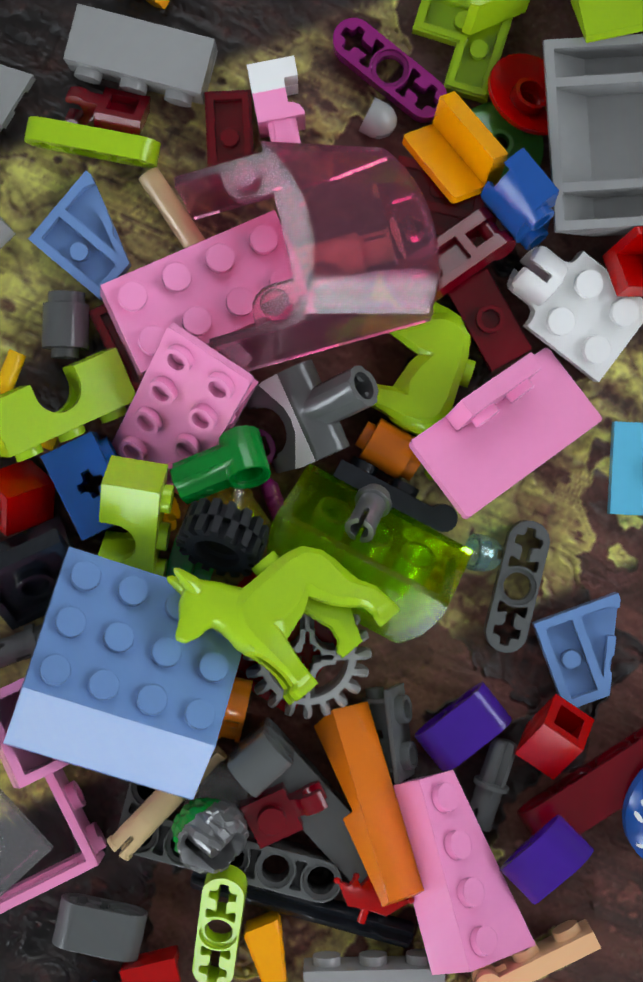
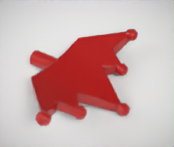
[334,873,414,924]

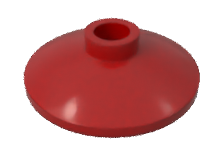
[488,53,548,135]

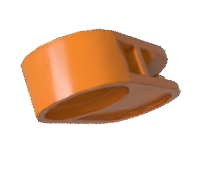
[218,677,253,743]

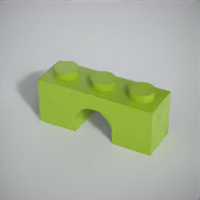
[0,347,136,462]
[98,455,175,577]

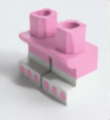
[247,55,305,160]

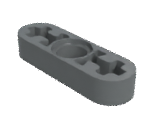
[484,520,550,653]

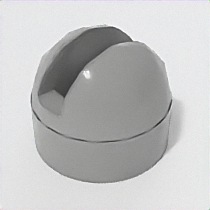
[359,97,397,139]

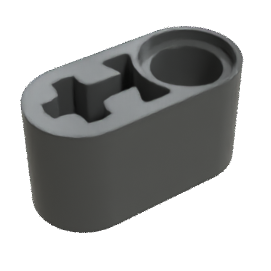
[52,893,148,962]

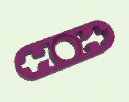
[333,18,447,123]

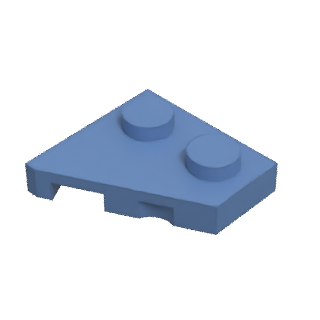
[28,170,131,301]
[532,592,621,707]

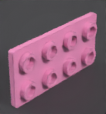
[112,323,258,495]
[409,348,602,519]

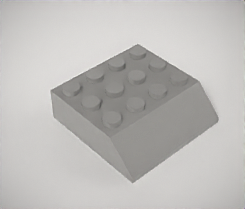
[543,34,643,237]

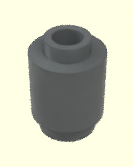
[42,290,90,359]

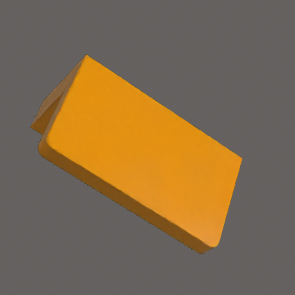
[402,91,509,204]

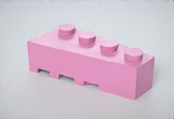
[393,770,536,975]

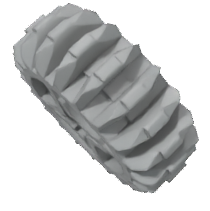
[243,613,372,719]

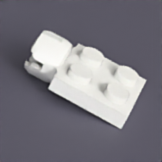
[507,246,643,382]

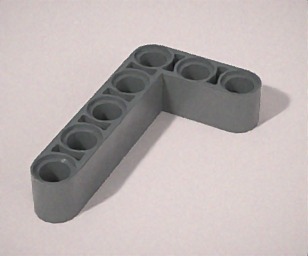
[227,717,386,917]
[118,782,342,903]

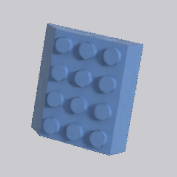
[3,546,242,800]

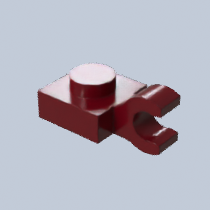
[65,86,151,136]
[240,780,328,849]

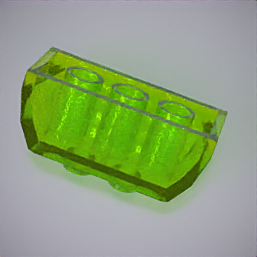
[267,464,473,644]

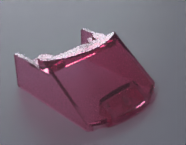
[174,141,440,372]

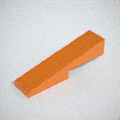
[314,701,424,907]

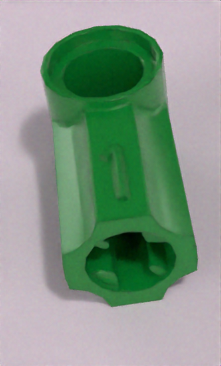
[170,425,271,505]

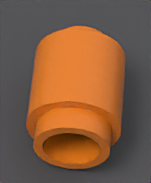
[355,418,421,481]

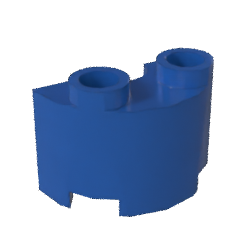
[481,147,559,250]

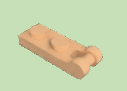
[471,919,601,982]

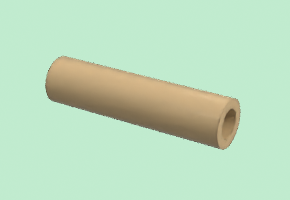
[138,167,205,249]

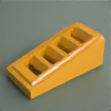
[243,911,288,982]

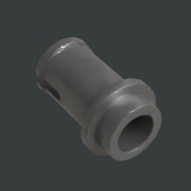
[345,484,392,543]

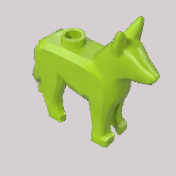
[358,274,476,481]
[167,546,401,705]

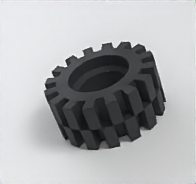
[176,498,270,578]

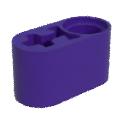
[414,682,512,772]
[500,814,594,905]

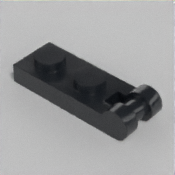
[333,456,458,532]

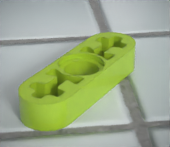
[24,116,161,168]
[192,865,248,982]

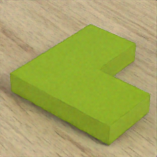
[412,0,513,104]

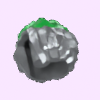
[171,797,249,874]

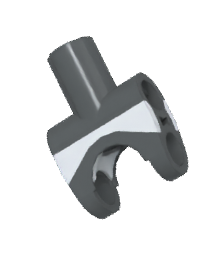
[246,359,378,473]

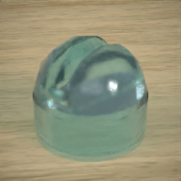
[464,534,503,572]

